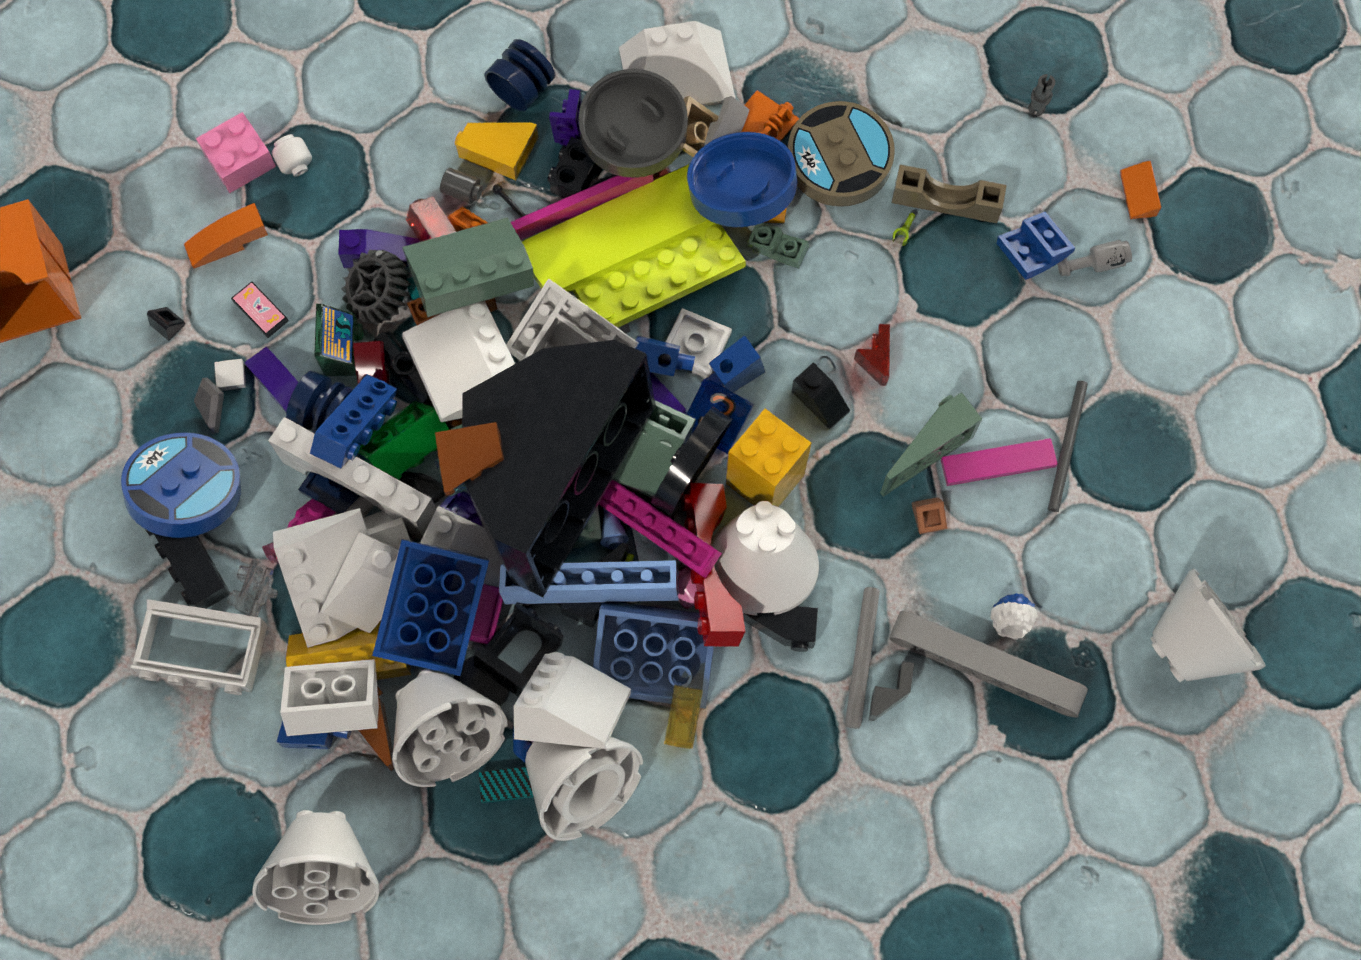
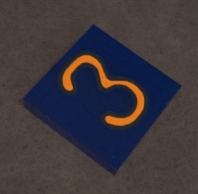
[686,377,755,454]

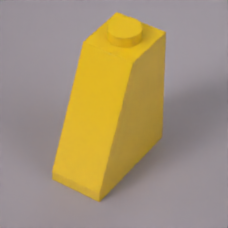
[455,123,539,181]

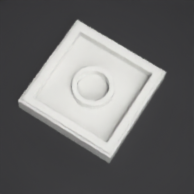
[660,308,732,377]

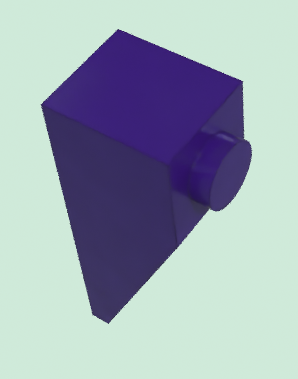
[338,229,425,268]

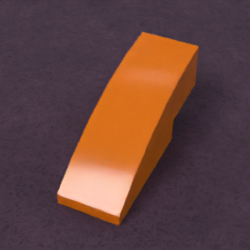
[184,203,268,269]

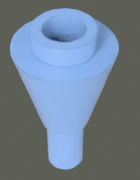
[600,508,629,550]

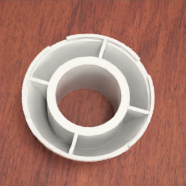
[525,736,643,841]

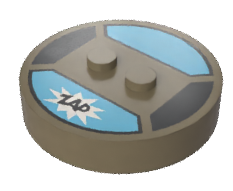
[788,101,895,207]

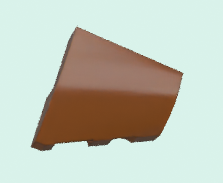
[435,422,504,496]

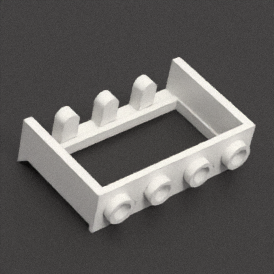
[130,599,268,695]

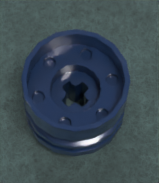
[484,39,555,112]
[286,371,354,434]

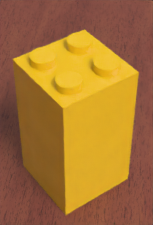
[726,408,811,507]

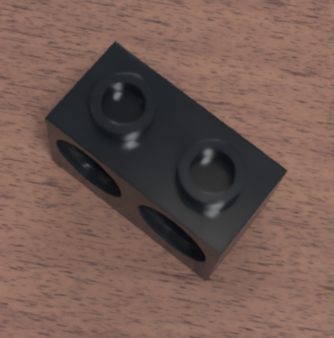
[547,137,599,198]

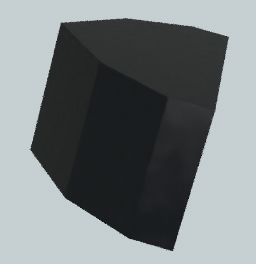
[462,340,656,597]

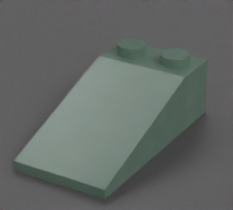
[880,392,982,497]

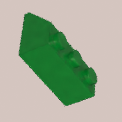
[356,401,449,480]

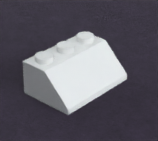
[280,659,379,736]

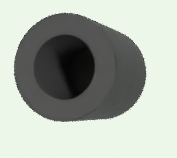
[440,167,483,204]

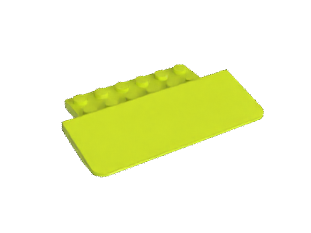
[522,164,746,328]

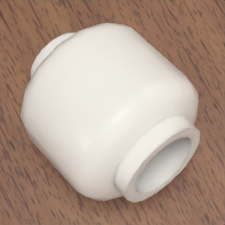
[272,134,312,177]

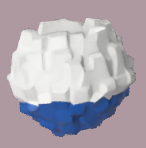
[990,593,1038,640]

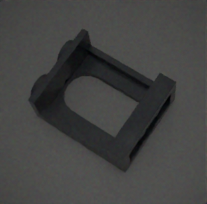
[473,603,564,697]

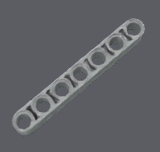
[889,611,1088,718]

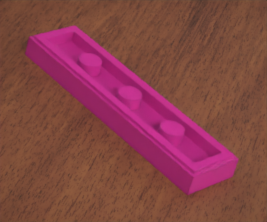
[941,438,1058,486]

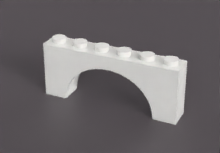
[268,417,436,540]

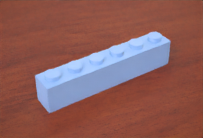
[499,560,679,604]

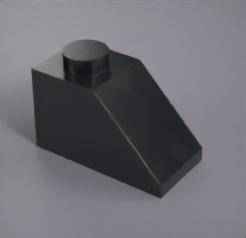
[791,362,850,430]

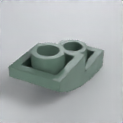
[746,223,809,269]

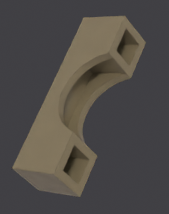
[891,164,1007,223]

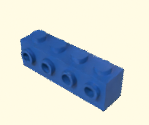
[310,374,397,469]

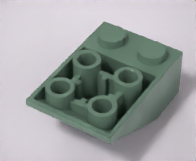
[613,400,696,499]

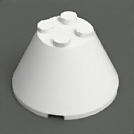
[711,501,819,616]
[1150,568,1266,682]
[392,669,508,787]
[252,810,379,925]

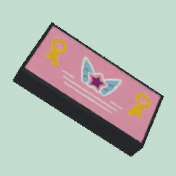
[231,281,289,338]

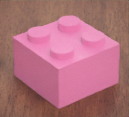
[196,112,276,193]

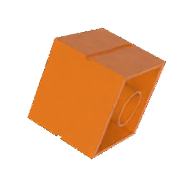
[0,199,81,343]

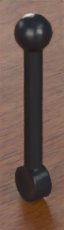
[492,184,528,217]

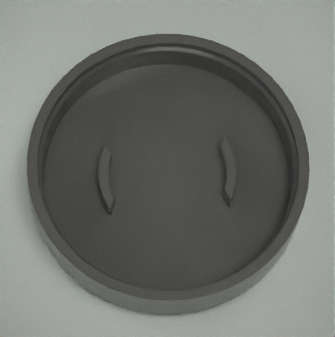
[579,69,688,178]

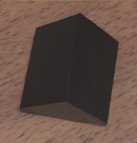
[147,307,185,341]

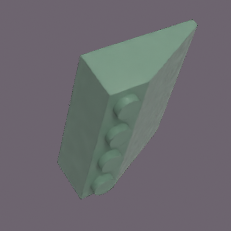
[402,217,534,317]

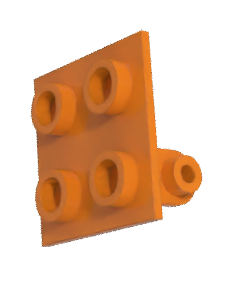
[741,90,799,141]

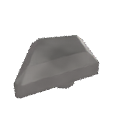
[194,378,224,434]

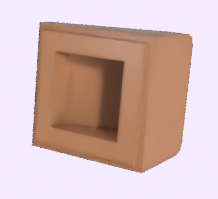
[912,497,947,534]

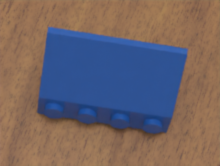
[372,539,489,676]

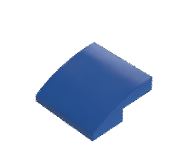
[996,212,1075,280]

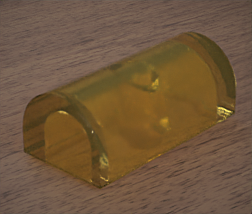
[664,684,703,749]

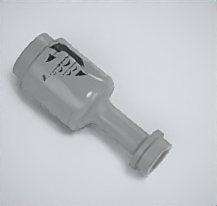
[1057,240,1132,276]

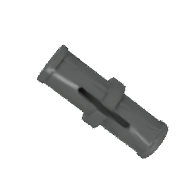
[1028,74,1056,116]

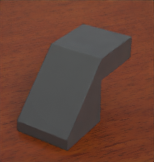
[868,661,914,721]

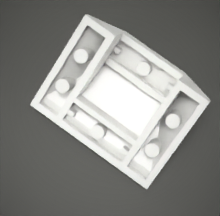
[619,21,735,106]
[506,279,639,361]

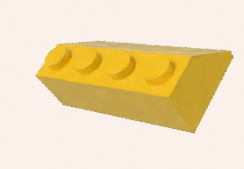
[286,621,411,680]

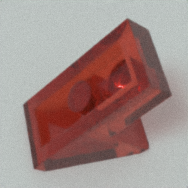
[854,324,890,386]

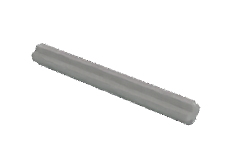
[845,587,880,729]

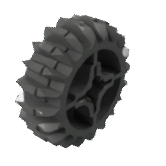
[341,249,411,324]

